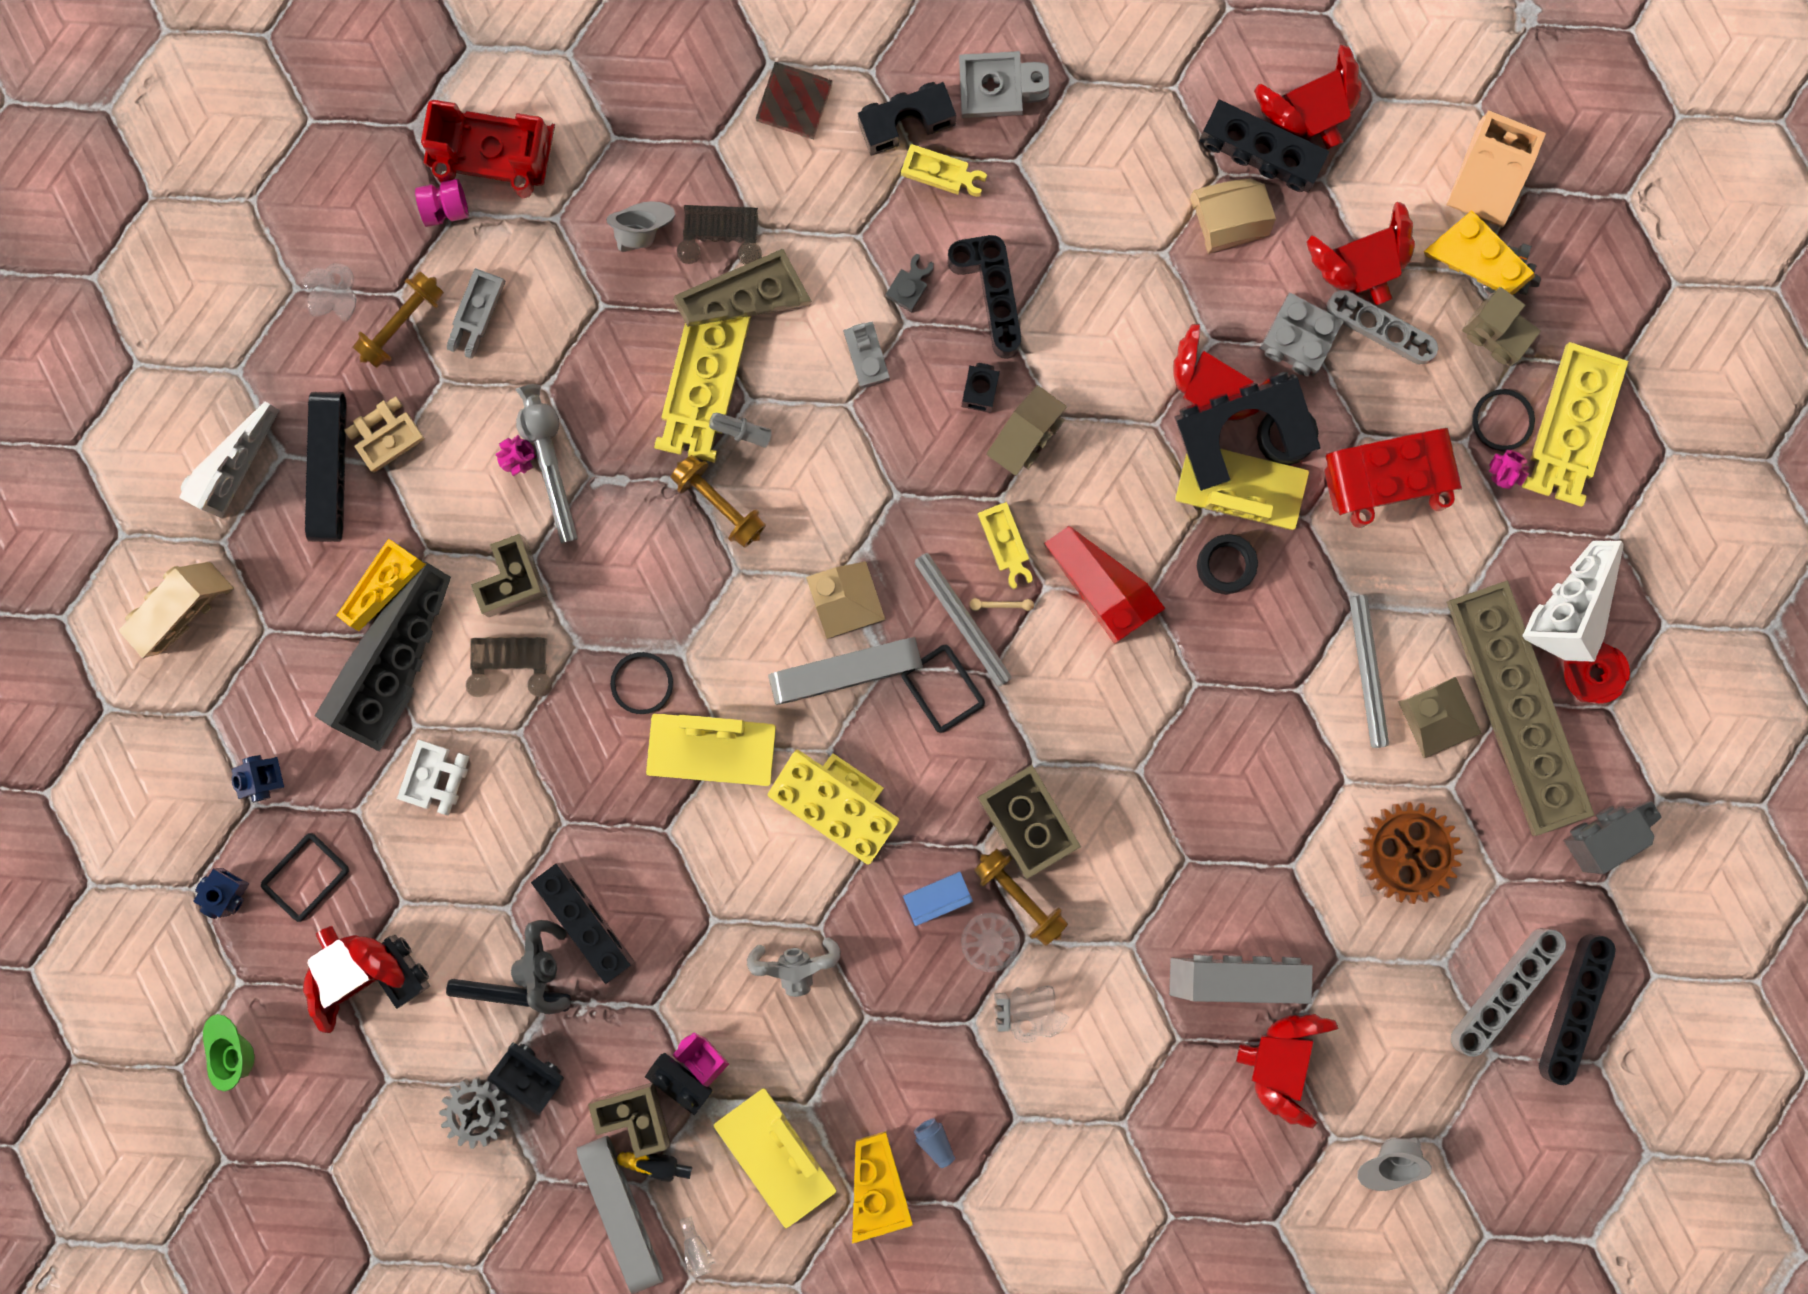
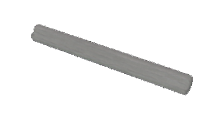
[915,553,1011,687]
[1350,595,1389,748]

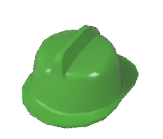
[203,1014,255,1091]

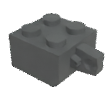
[1563,801,1662,874]

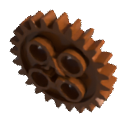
[1358,802,1463,904]

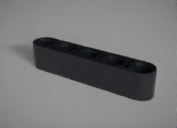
[305,392,347,542]
[1539,934,1616,1086]

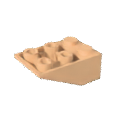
[1446,110,1546,227]

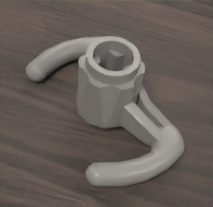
[747,937,841,997]

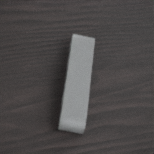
[768,637,923,705]
[1451,928,1566,1057]
[577,1136,663,1294]

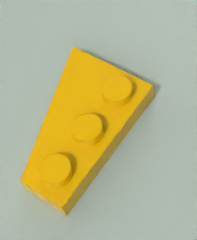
[1424,210,1535,295]
[336,539,426,631]
[852,1131,913,1244]

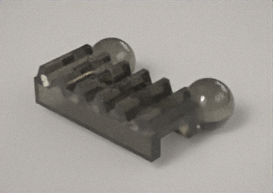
[676,205,762,265]
[465,637,552,697]

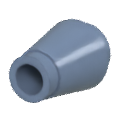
[914,1118,956,1168]

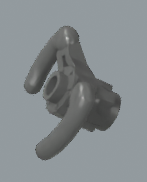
[511,920,570,1015]

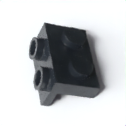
[378,935,430,1009]
[487,1042,564,1116]
[645,1053,712,1116]

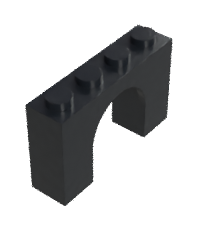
[1174,372,1321,491]

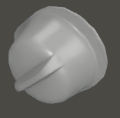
[606,201,675,252]
[1358,1137,1432,1191]

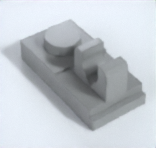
[843,321,890,389]

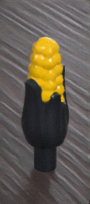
[617,1152,692,1182]

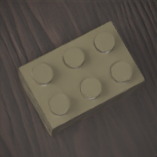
[977,765,1081,879]

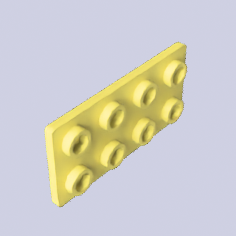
[1175,449,1309,530]
[646,714,776,786]
[767,750,899,865]
[714,1088,836,1228]

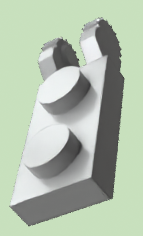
[447,268,506,359]

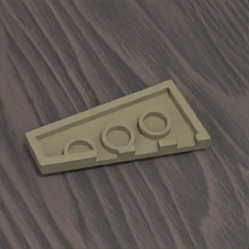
[673,249,812,327]

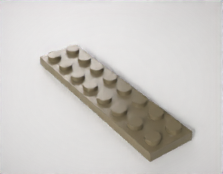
[1446,580,1595,836]

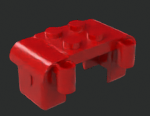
[421,100,555,198]
[1324,428,1462,528]

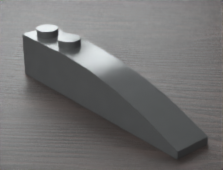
[315,562,451,752]

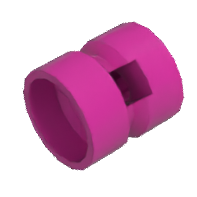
[415,179,469,227]

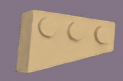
[119,561,234,658]

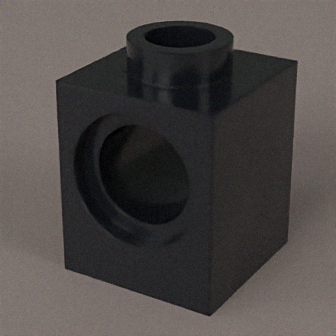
[961,363,1000,413]

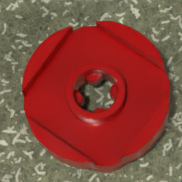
[1564,642,1630,704]

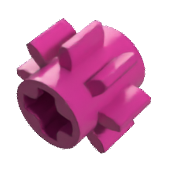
[496,435,536,476]
[1489,450,1529,489]

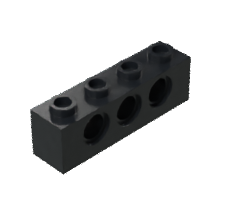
[1199,99,1330,193]
[531,862,636,984]

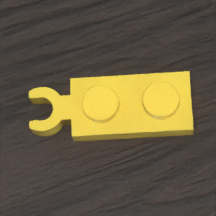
[901,144,987,197]
[977,502,1032,590]

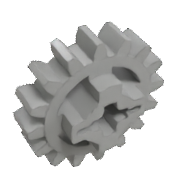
[439,1077,511,1149]

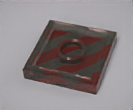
[756,62,833,140]

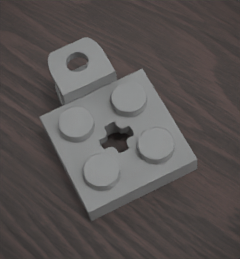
[959,51,1049,118]

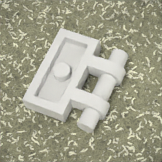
[397,740,470,816]

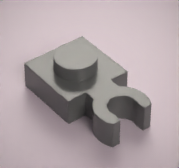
[885,254,934,313]

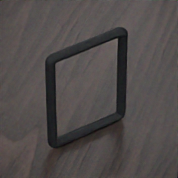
[901,645,985,733]
[261,833,349,922]

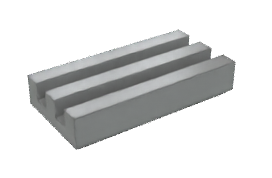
[994,993,1011,1032]

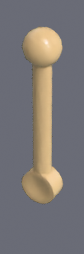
[969,598,1034,611]

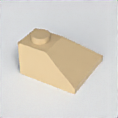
[806,561,885,639]

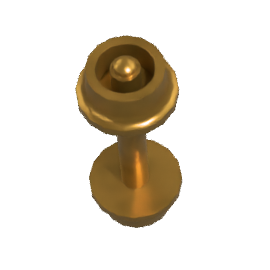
[352,271,444,368]
[671,455,766,548]
[974,848,1068,946]

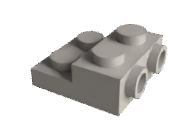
[1260,292,1344,377]

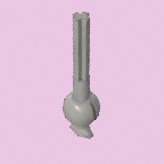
[516,384,578,543]

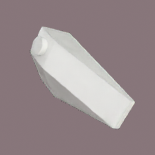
[179,402,279,518]
[1523,541,1624,662]

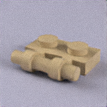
[345,396,425,473]

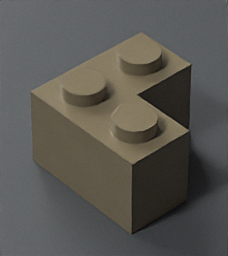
[1462,287,1541,366]
[986,385,1067,476]
[471,534,547,617]
[588,1083,671,1158]

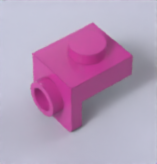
[673,1033,729,1087]

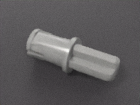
[709,412,772,448]

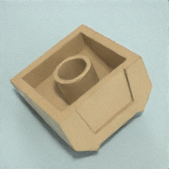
[1190,178,1276,254]

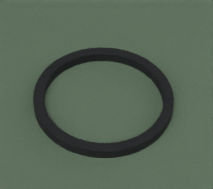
[1472,389,1535,451]
[610,652,673,714]

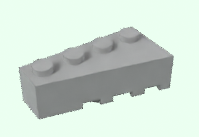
[1169,954,1313,1004]

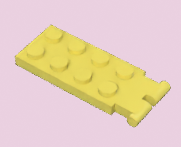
[654,316,751,463]
[1522,342,1628,507]

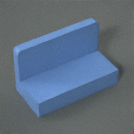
[903,871,973,926]

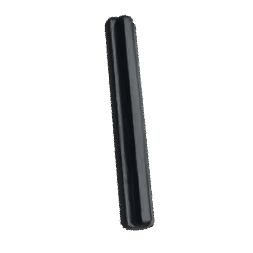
[446,979,571,1012]

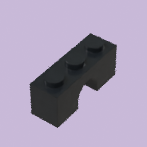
[858,82,957,156]

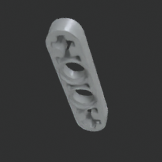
[1326,290,1438,365]

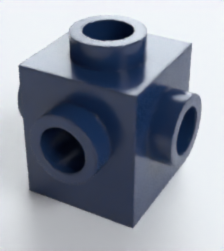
[231,755,284,802]
[193,868,249,919]

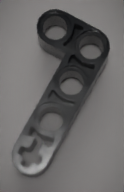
[947,235,1021,359]

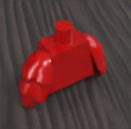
[1254,45,1362,150]
[1306,202,1415,305]
[1173,324,1279,421]
[303,926,405,1033]
[1236,1014,1339,1129]

